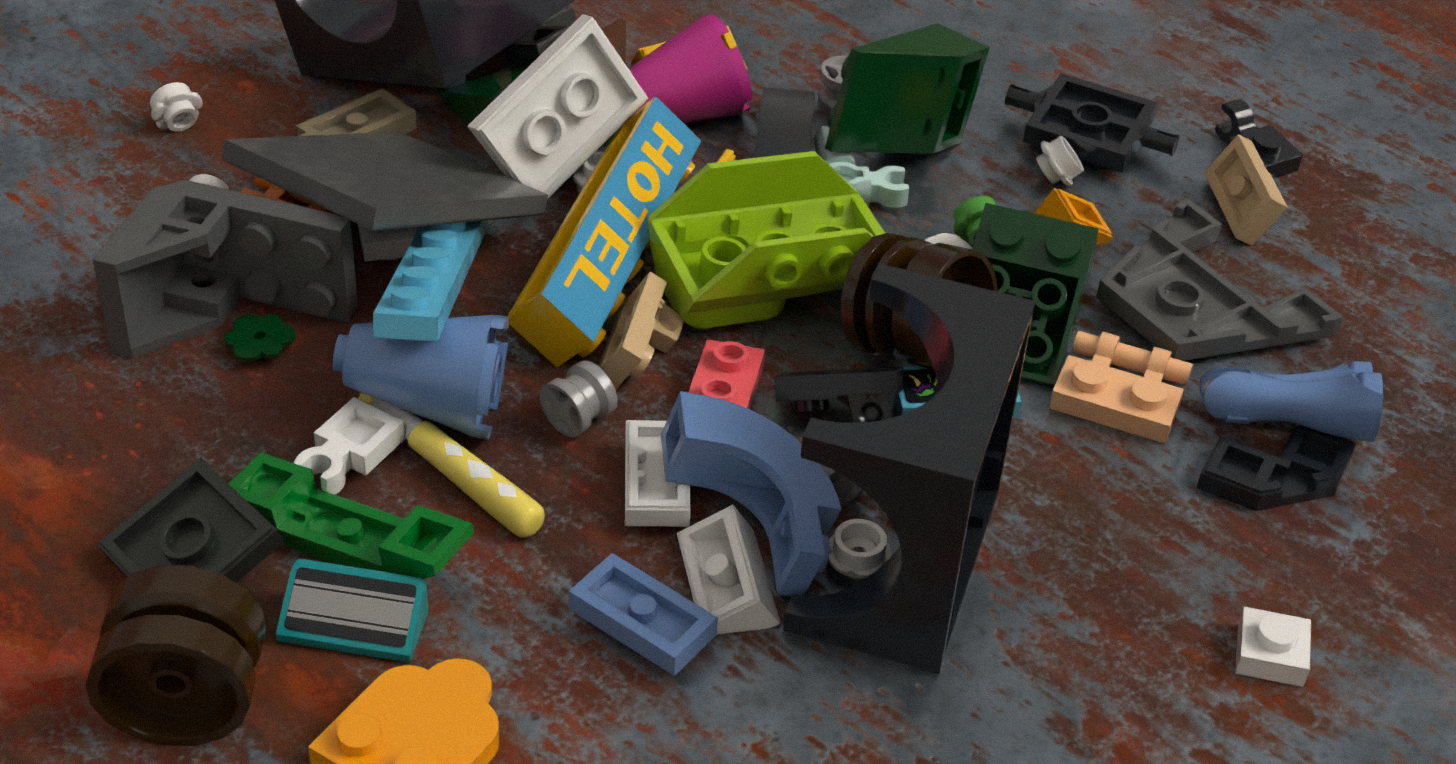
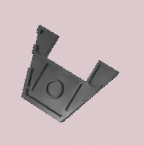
[1096,198,1343,361]

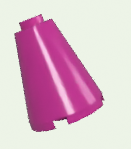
[629,13,753,124]

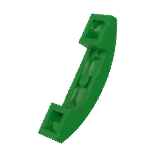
[228,452,474,579]

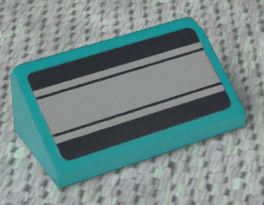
[276,559,429,663]

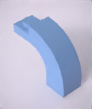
[661,391,842,597]

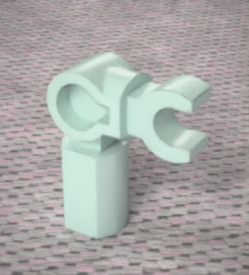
[814,126,909,208]

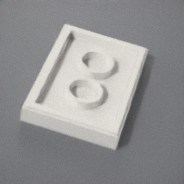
[467,14,649,199]

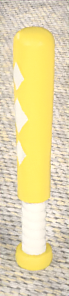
[358,392,545,538]

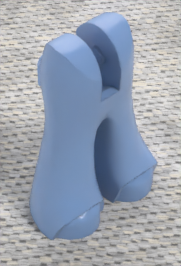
[1199,361,1384,442]

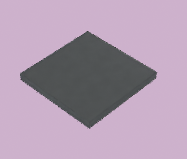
[222,132,548,231]

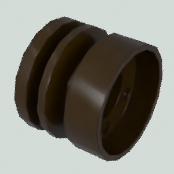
[841,232,998,370]

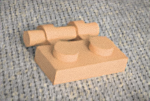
[1049,331,1193,444]

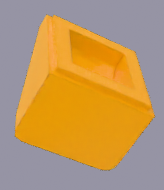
[1033,188,1113,245]

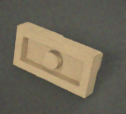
[1204,134,1287,246]
[598,272,684,391]

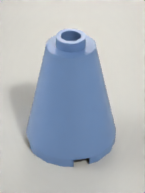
[333,315,509,440]

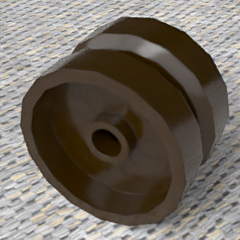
[85,565,266,746]

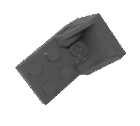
[92,180,359,358]

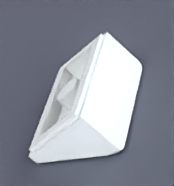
[677,504,781,634]

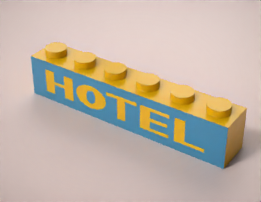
[507,96,701,367]

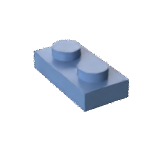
[569,553,718,676]

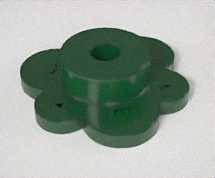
[224,314,296,362]

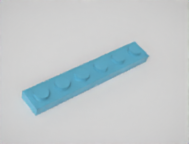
[373,220,488,342]

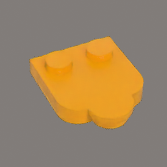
[308,658,499,764]

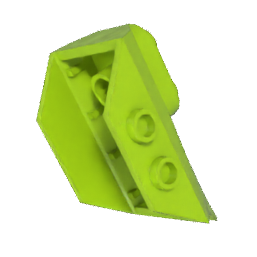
[648,151,885,329]

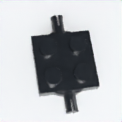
[1005,73,1180,173]

